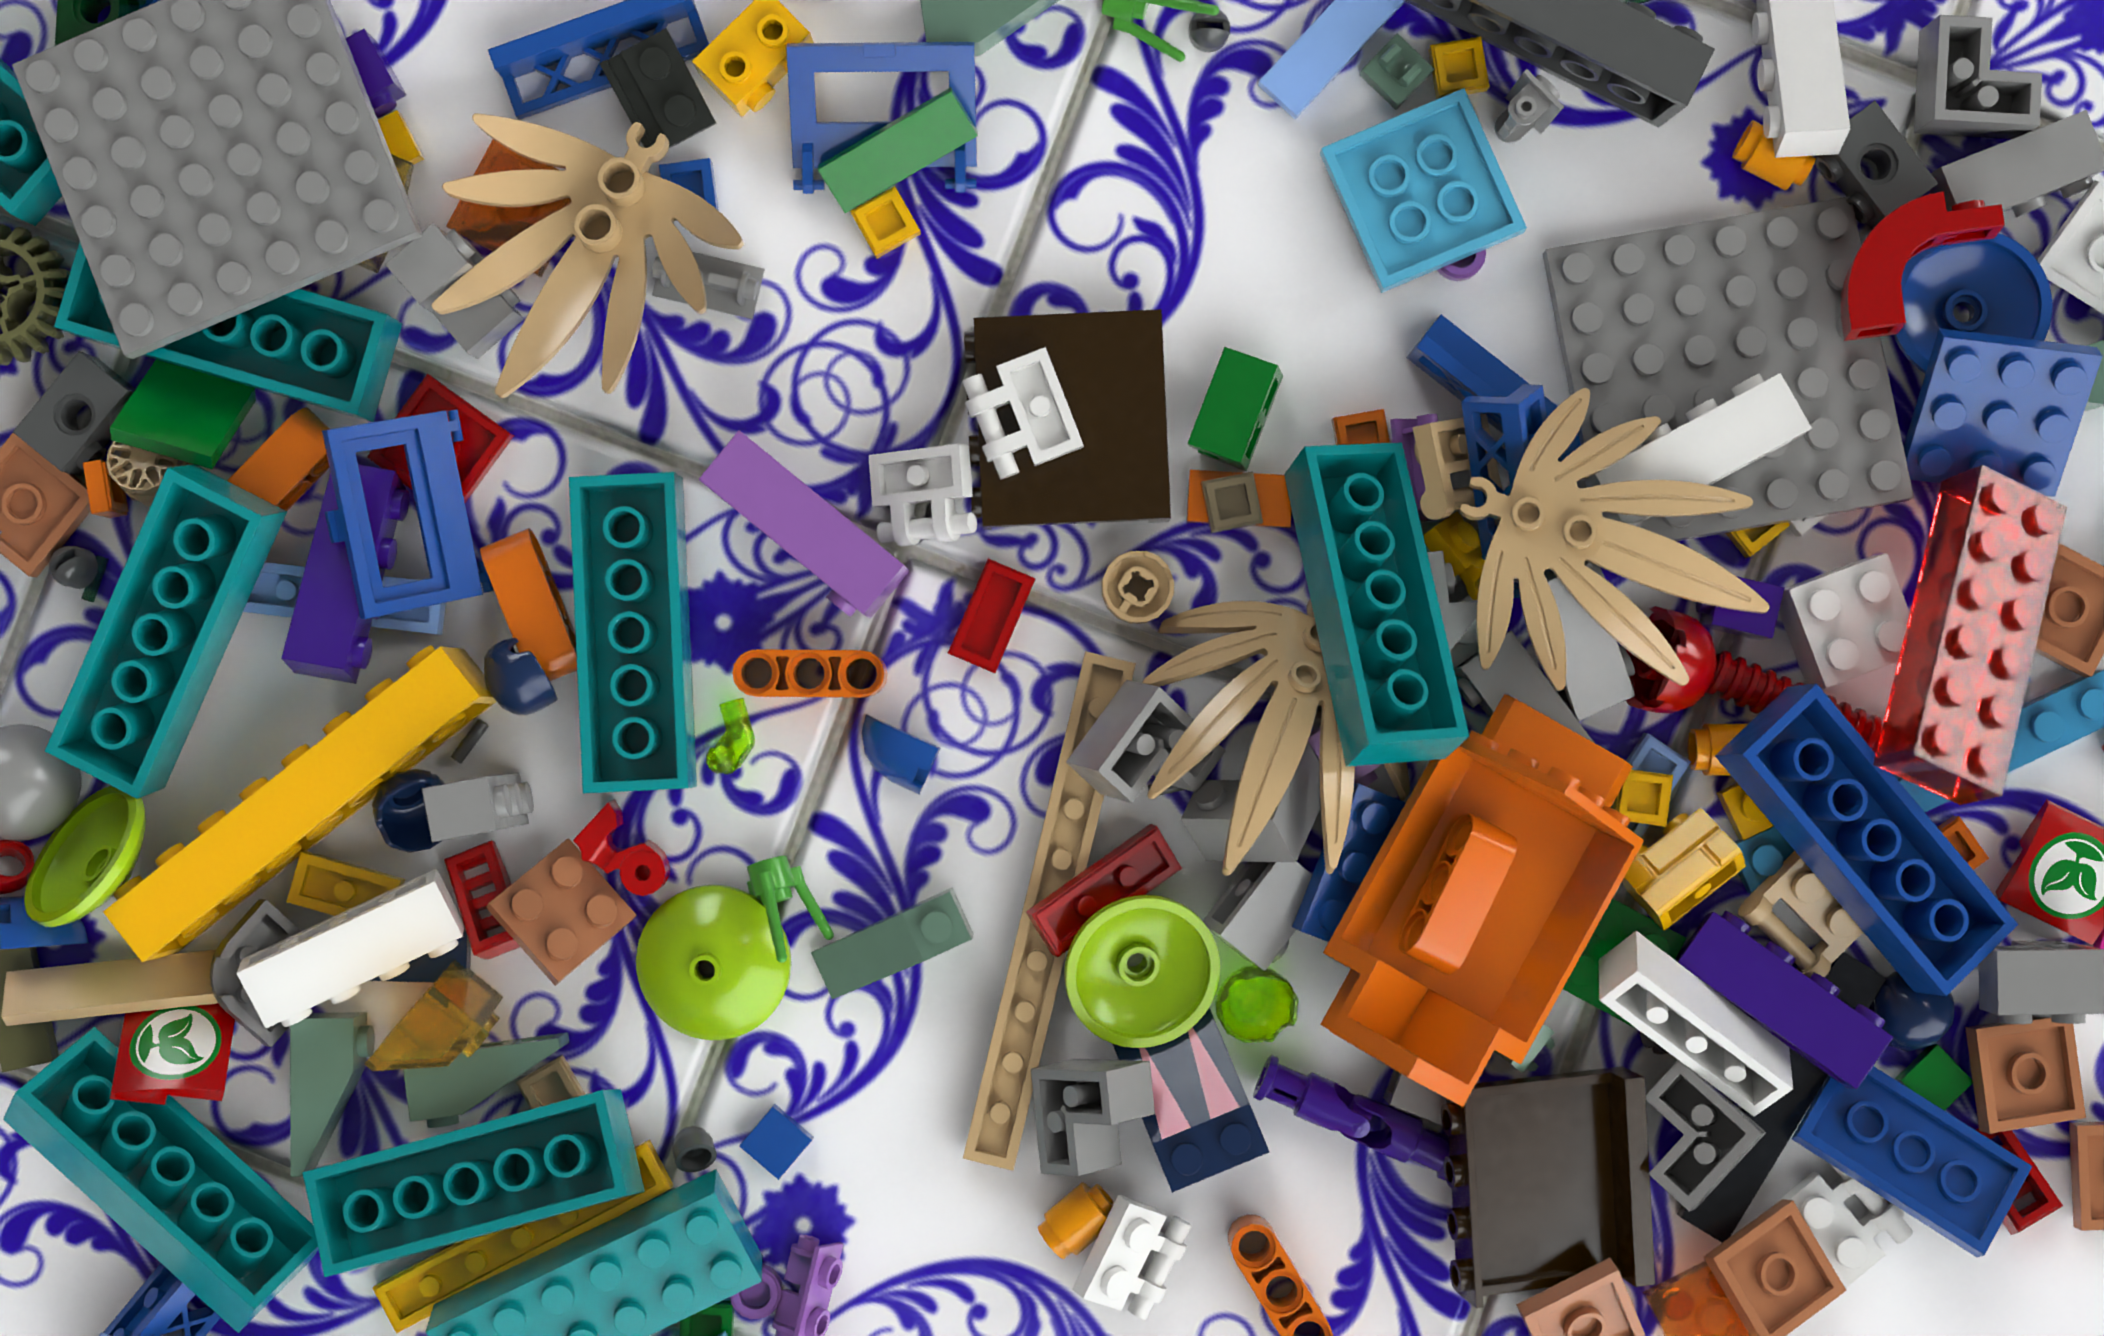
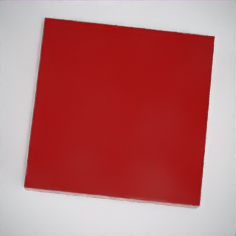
[367,374,514,503]

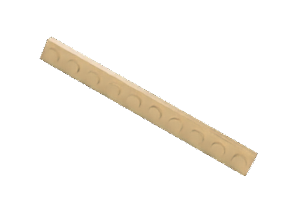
[963,651,1136,1171]

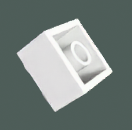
[1779,553,1925,689]

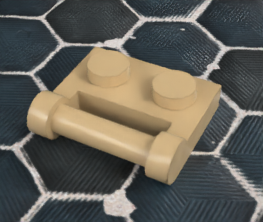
[1412,413,1502,520]
[1738,851,1863,978]

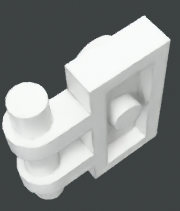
[962,347,1084,480]
[869,443,977,546]
[1774,1165,1913,1288]
[1072,1195,1192,1320]

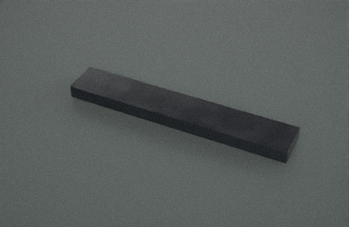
[1677,952,1887,1243]

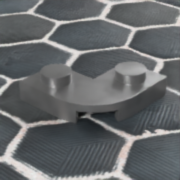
[210,899,301,1047]

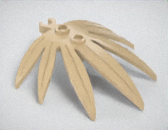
[432,113,744,398]
[1460,388,1769,691]
[1142,599,1410,876]

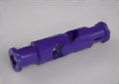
[1253,1055,1450,1181]

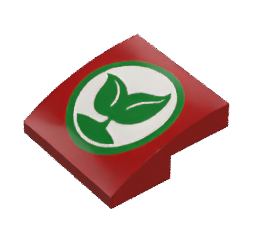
[1995,799,2104,945]
[110,1003,235,1105]

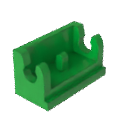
[1187,347,1283,471]

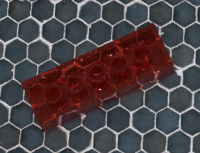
[1873,464,2067,805]

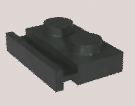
[599,28,717,148]

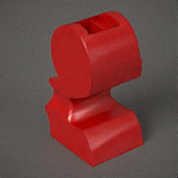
[573,799,670,896]

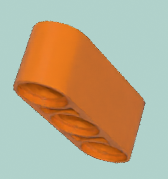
[227,407,330,511]
[480,528,577,681]
[732,649,888,698]
[1398,813,1517,975]
[1228,1214,1333,1336]

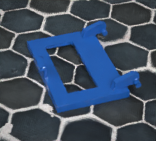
[786,42,977,194]
[322,409,494,619]

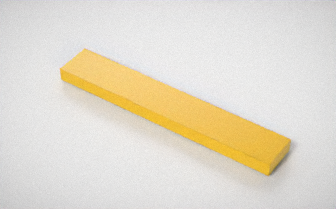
[372,1139,674,1334]

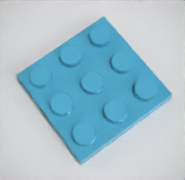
[1320,88,1527,293]

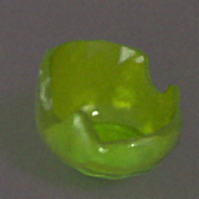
[1215,964,1299,1043]

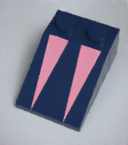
[1113,1008,1269,1193]

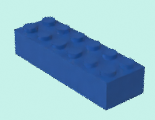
[1715,683,2019,996]

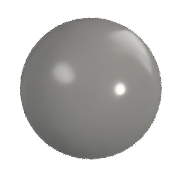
[0,724,81,841]

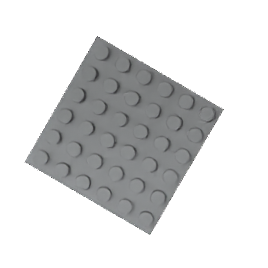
[12,0,423,359]
[1542,196,1914,541]

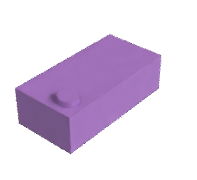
[698,430,910,619]

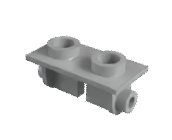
[1495,69,1564,143]
[652,252,765,319]

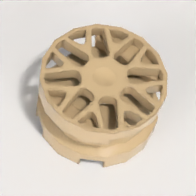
[106,441,192,506]
[1102,551,1174,624]

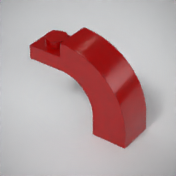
[1840,191,2005,341]

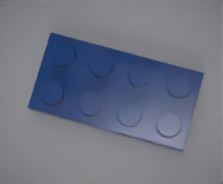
[1791,1066,2032,1258]

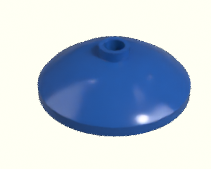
[1894,233,2053,373]

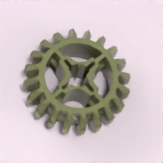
[0,224,70,366]

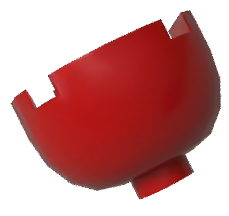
[1622,606,1718,713]

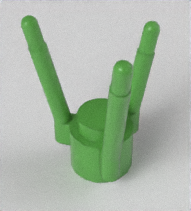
[1102,0,1219,62]
[747,855,834,963]

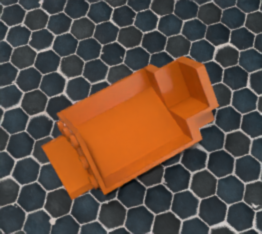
[1320,694,1644,1107]

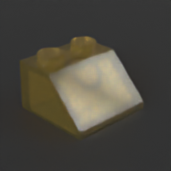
[364,959,503,1071]

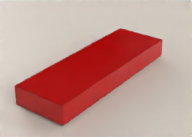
[1026,824,1182,957]

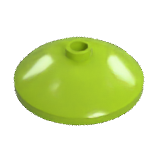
[24,786,146,927]
[636,885,792,1040]
[1064,895,1220,1048]

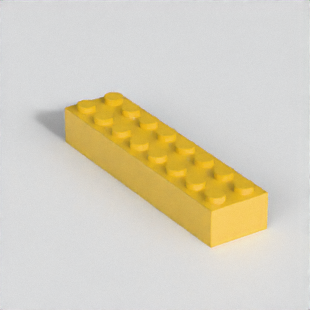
[103,645,496,962]

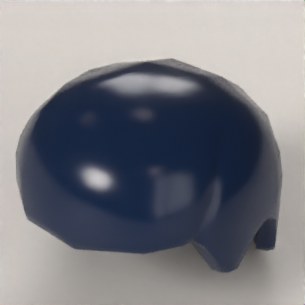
[484,638,558,715]
[372,769,445,853]
[1874,972,1955,1052]

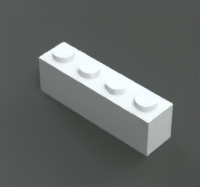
[1752,0,1850,158]
[1584,373,1812,526]
[236,869,464,1028]
[1599,931,1793,1117]

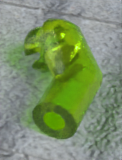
[706,698,755,774]

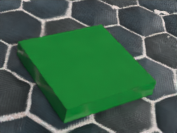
[110,359,256,469]

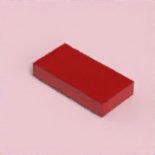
[948,558,1036,674]

